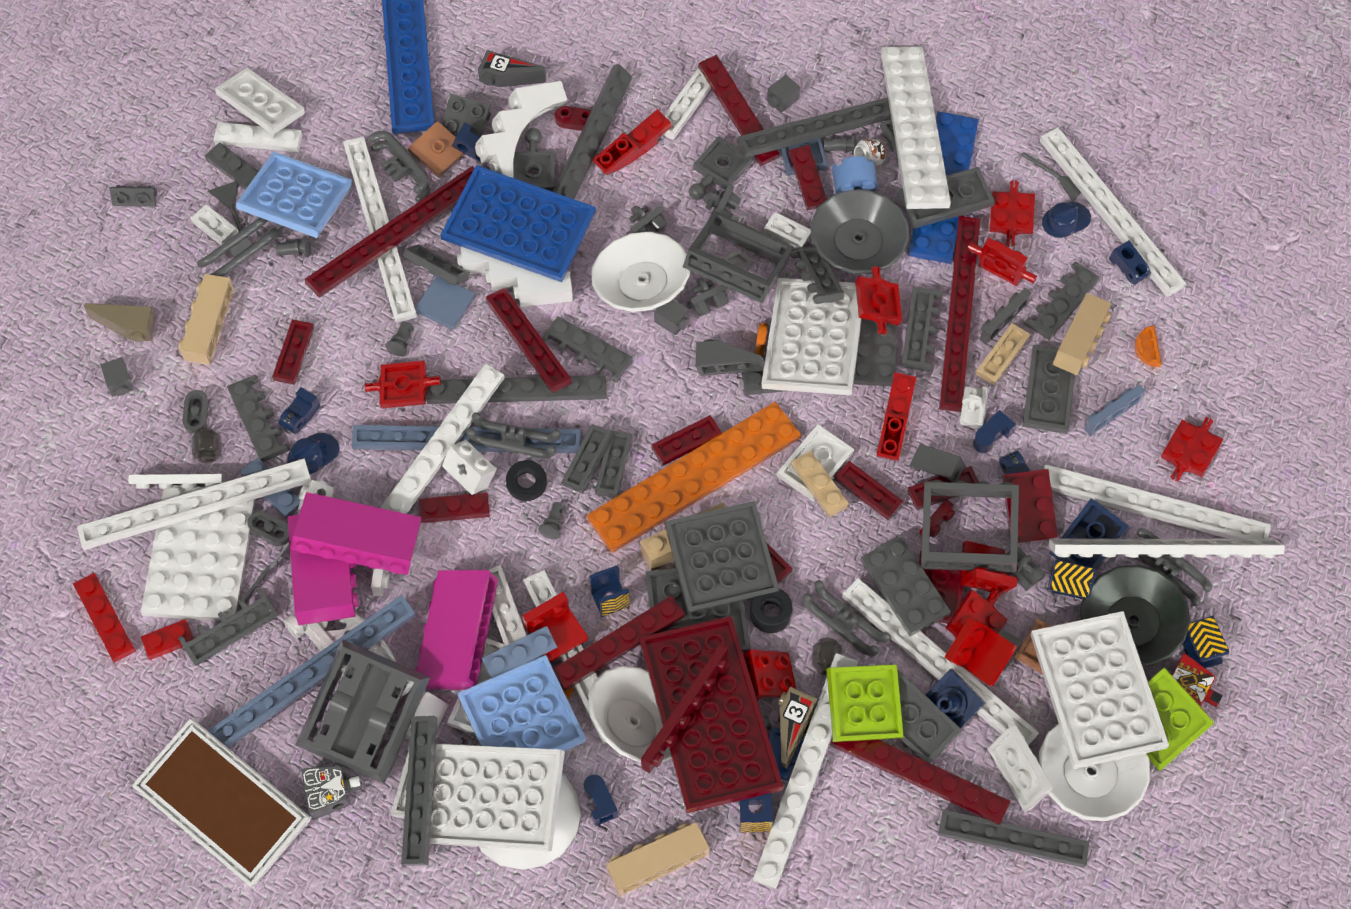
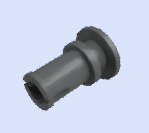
[824,134,856,155]
[276,236,311,257]
[385,321,414,357]
[538,502,567,539]

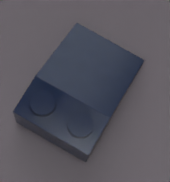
[1049,498,1132,570]

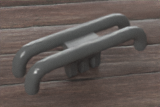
[369,131,430,202]
[197,217,279,277]
[467,412,560,458]
[1137,528,1213,606]
[803,580,891,657]

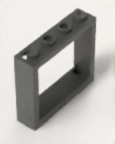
[683,211,794,303]
[921,480,1019,572]

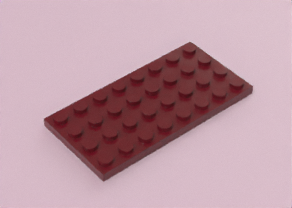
[639,616,783,813]

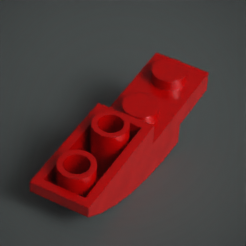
[592,109,672,175]
[876,372,916,461]

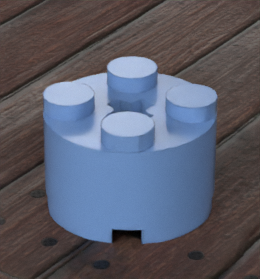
[832,156,878,194]

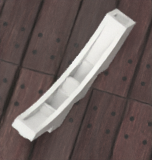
[475,81,567,178]
[457,246,573,307]

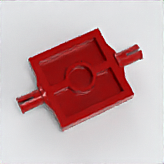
[989,180,1035,247]
[967,238,1037,286]
[855,266,902,335]
[364,360,441,409]
[1161,417,1224,481]
[945,590,1008,638]

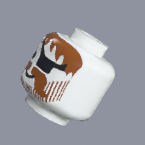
[854,139,886,166]

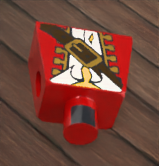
[1172,654,1223,707]

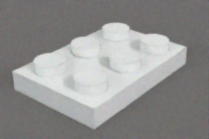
[777,424,854,502]
[988,725,1053,812]

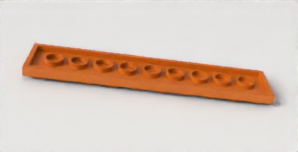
[587,401,801,553]

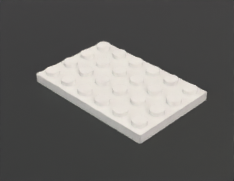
[761,278,862,395]
[141,485,257,621]
[1030,611,1169,769]
[430,744,565,852]

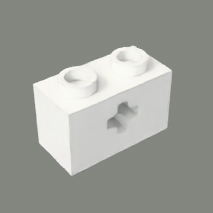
[441,440,497,495]

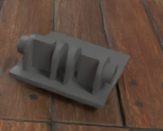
[442,94,491,137]

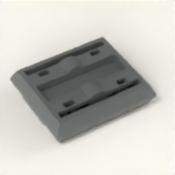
[296,639,431,784]

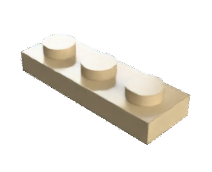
[976,323,1031,386]
[791,450,849,518]

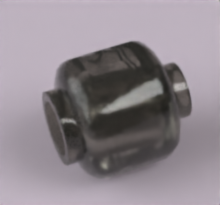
[191,428,222,463]
[811,638,843,675]

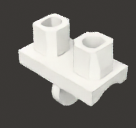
[960,387,989,428]

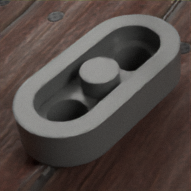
[182,390,209,434]
[247,511,289,546]

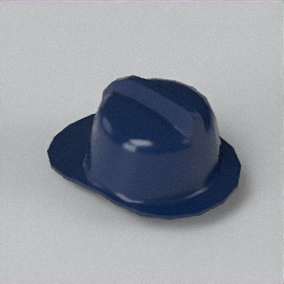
[1042,201,1091,238]
[287,433,339,475]

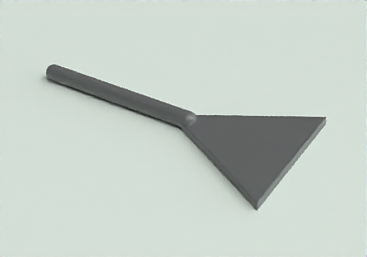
[1021,152,1081,202]
[208,182,243,232]
[238,542,290,608]

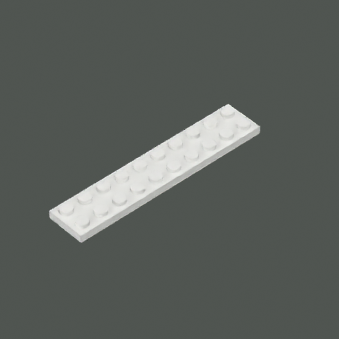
[881,46,951,209]

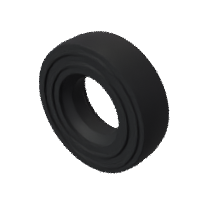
[506,460,547,501]

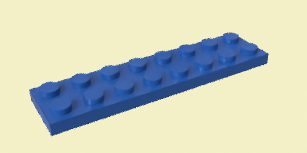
[382,0,434,134]
[908,111,979,264]

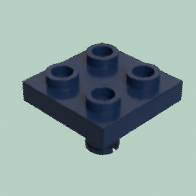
[926,669,986,729]

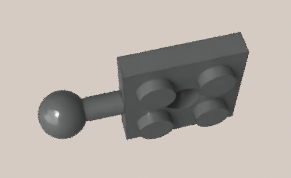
[513,128,555,192]
[689,136,753,200]

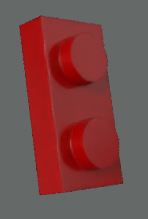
[141,619,194,660]

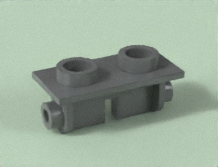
[109,185,157,207]

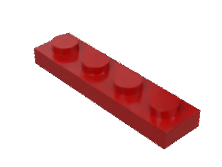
[73,573,136,663]

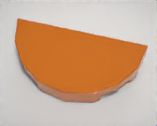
[755,322,768,358]
[1135,325,1162,367]

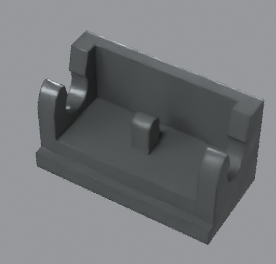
[910,444,966,483]

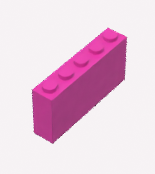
[291,492,422,575]
[288,515,359,626]
[415,570,498,690]

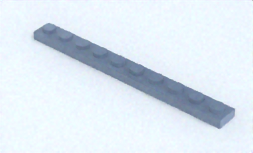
[352,425,581,453]
[208,595,417,748]

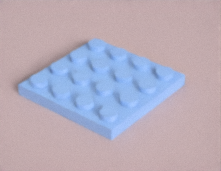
[236,151,353,238]
[457,655,586,751]

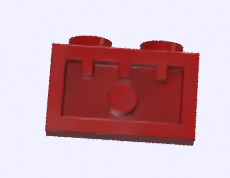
[961,540,1017,594]
[522,592,588,662]
[945,617,1017,687]
[743,650,796,701]

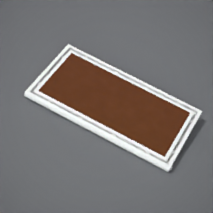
[132,718,312,888]

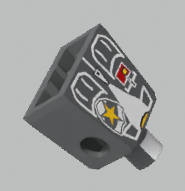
[301,766,362,820]

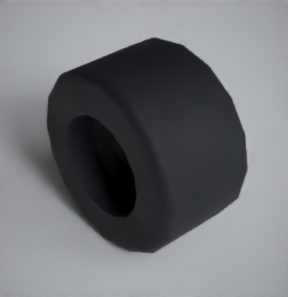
[750,587,793,633]

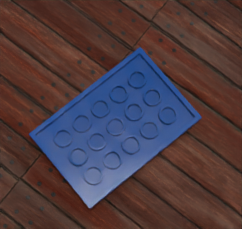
[440,165,596,282]

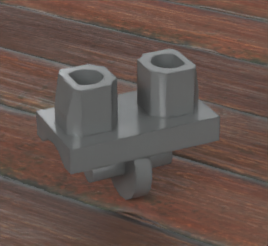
[703,184,741,222]
[626,205,667,235]
[687,277,729,317]
[1005,547,1045,591]

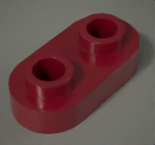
[555,106,592,131]
[919,499,956,538]

